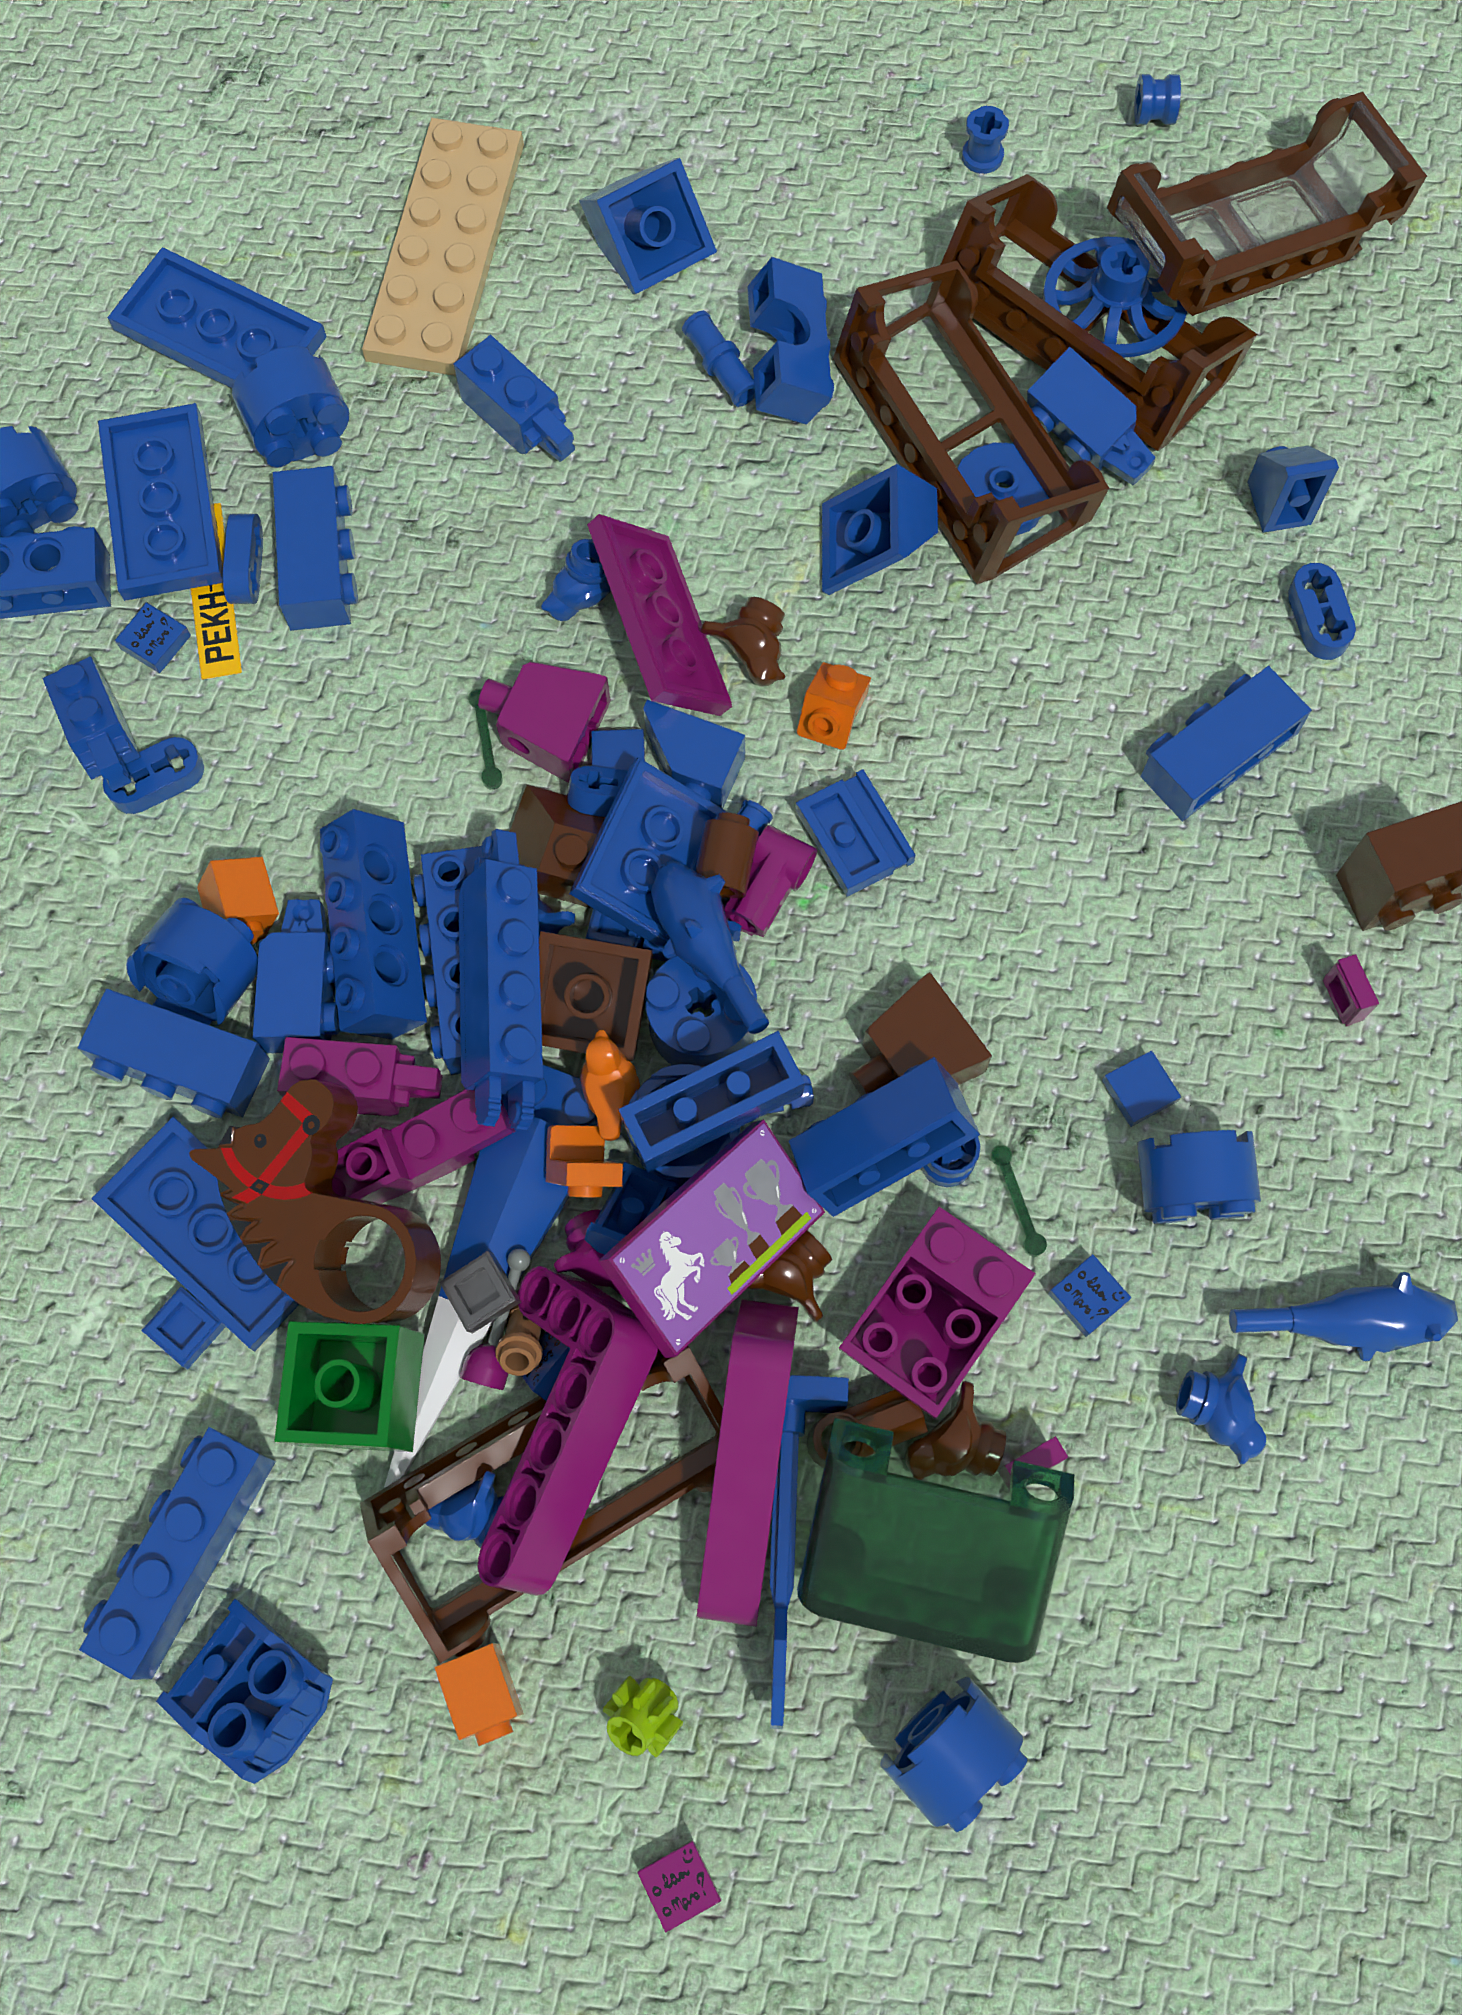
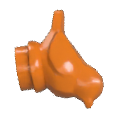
[580,1030,640,1141]

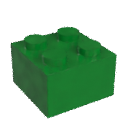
[274,1321,425,1452]

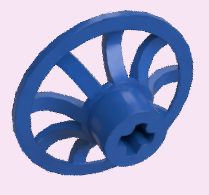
[1043,236,1187,358]

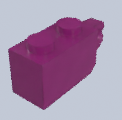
[277,1037,443,1117]

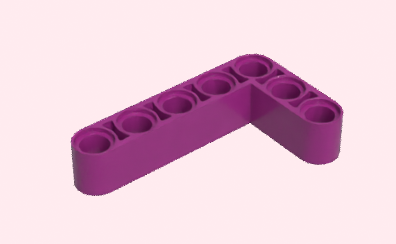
[478,1266,658,1596]
[697,1299,799,1627]

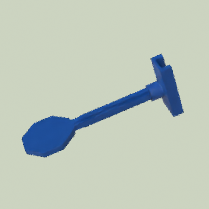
[770,1375,849,1729]

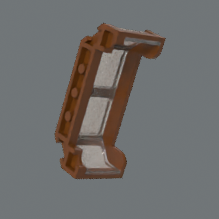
[1107,92,1427,316]

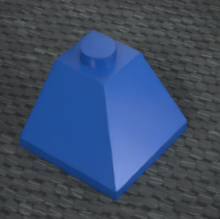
[579,158,717,294]
[822,464,938,595]

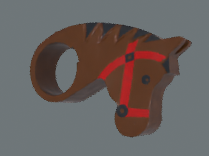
[189,1080,441,1324]

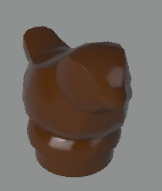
[700,597,786,687]
[748,1231,832,1323]
[905,1381,1006,1484]

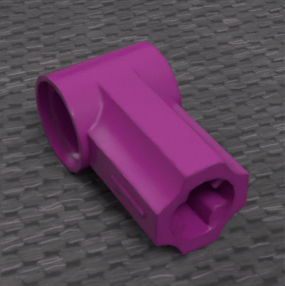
[724,825,817,937]

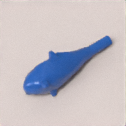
[651,860,769,1034]
[1229,1272,1458,1361]

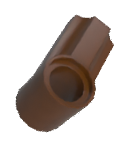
[807,1390,928,1470]

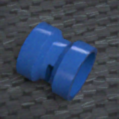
[921,1136,981,1187]

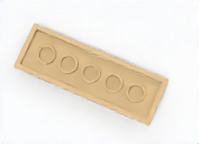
[362,118,524,376]

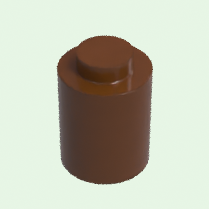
[695,812,759,898]

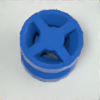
[1134,74,1181,125]

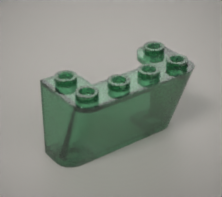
[797,1418,1074,1663]

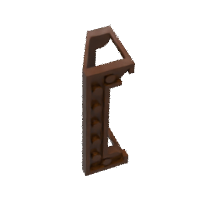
[931,174,1258,451]
[833,261,1110,585]
[360,1346,723,1663]

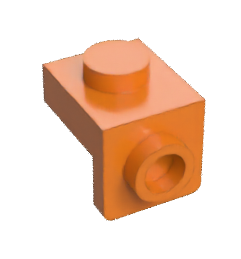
[797,662,871,750]
[546,1125,623,1197]

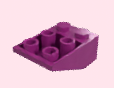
[839,1206,1036,1419]

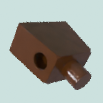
[849,972,992,1096]

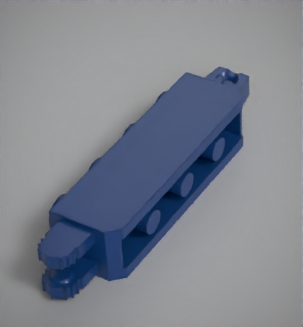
[459,829,543,1131]

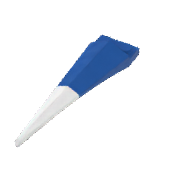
[384,1065,598,1488]

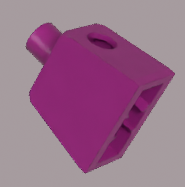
[478,662,611,783]

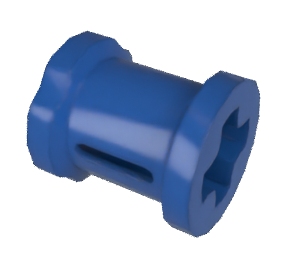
[962,106,1009,174]

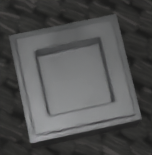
[439,1251,521,1334]

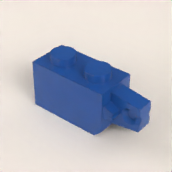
[453,334,575,462]
[1027,347,1156,485]
[42,656,141,791]
[253,899,340,1054]

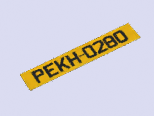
[191,503,242,680]

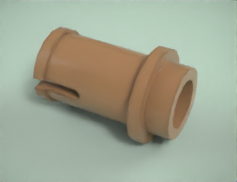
[496,1305,542,1376]

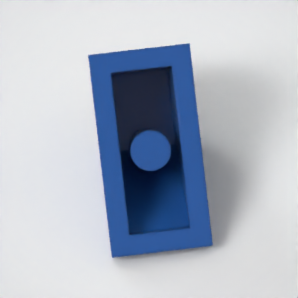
[1247,445,1339,533]
[643,699,745,809]

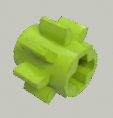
[603,1676,683,1757]

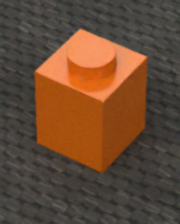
[197,857,279,944]
[434,1643,524,1746]

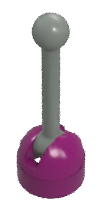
[459,1248,530,1390]

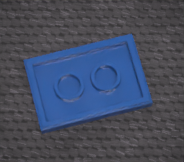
[569,757,727,948]

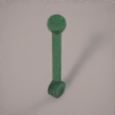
[468,688,503,790]
[990,1145,1047,1257]

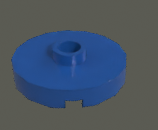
[957,442,1049,536]

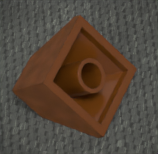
[510,785,606,909]

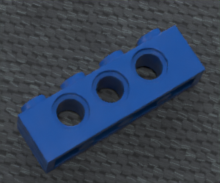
[0,526,111,619]
[320,809,427,1040]

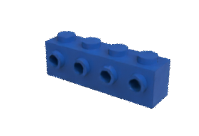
[414,846,482,1075]
[79,1427,276,1680]

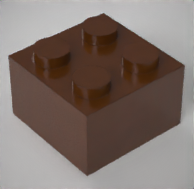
[1336,801,1462,931]
[539,931,654,1061]

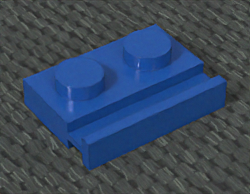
[796,769,916,897]

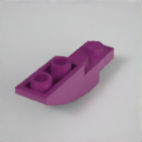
[332,1089,515,1204]

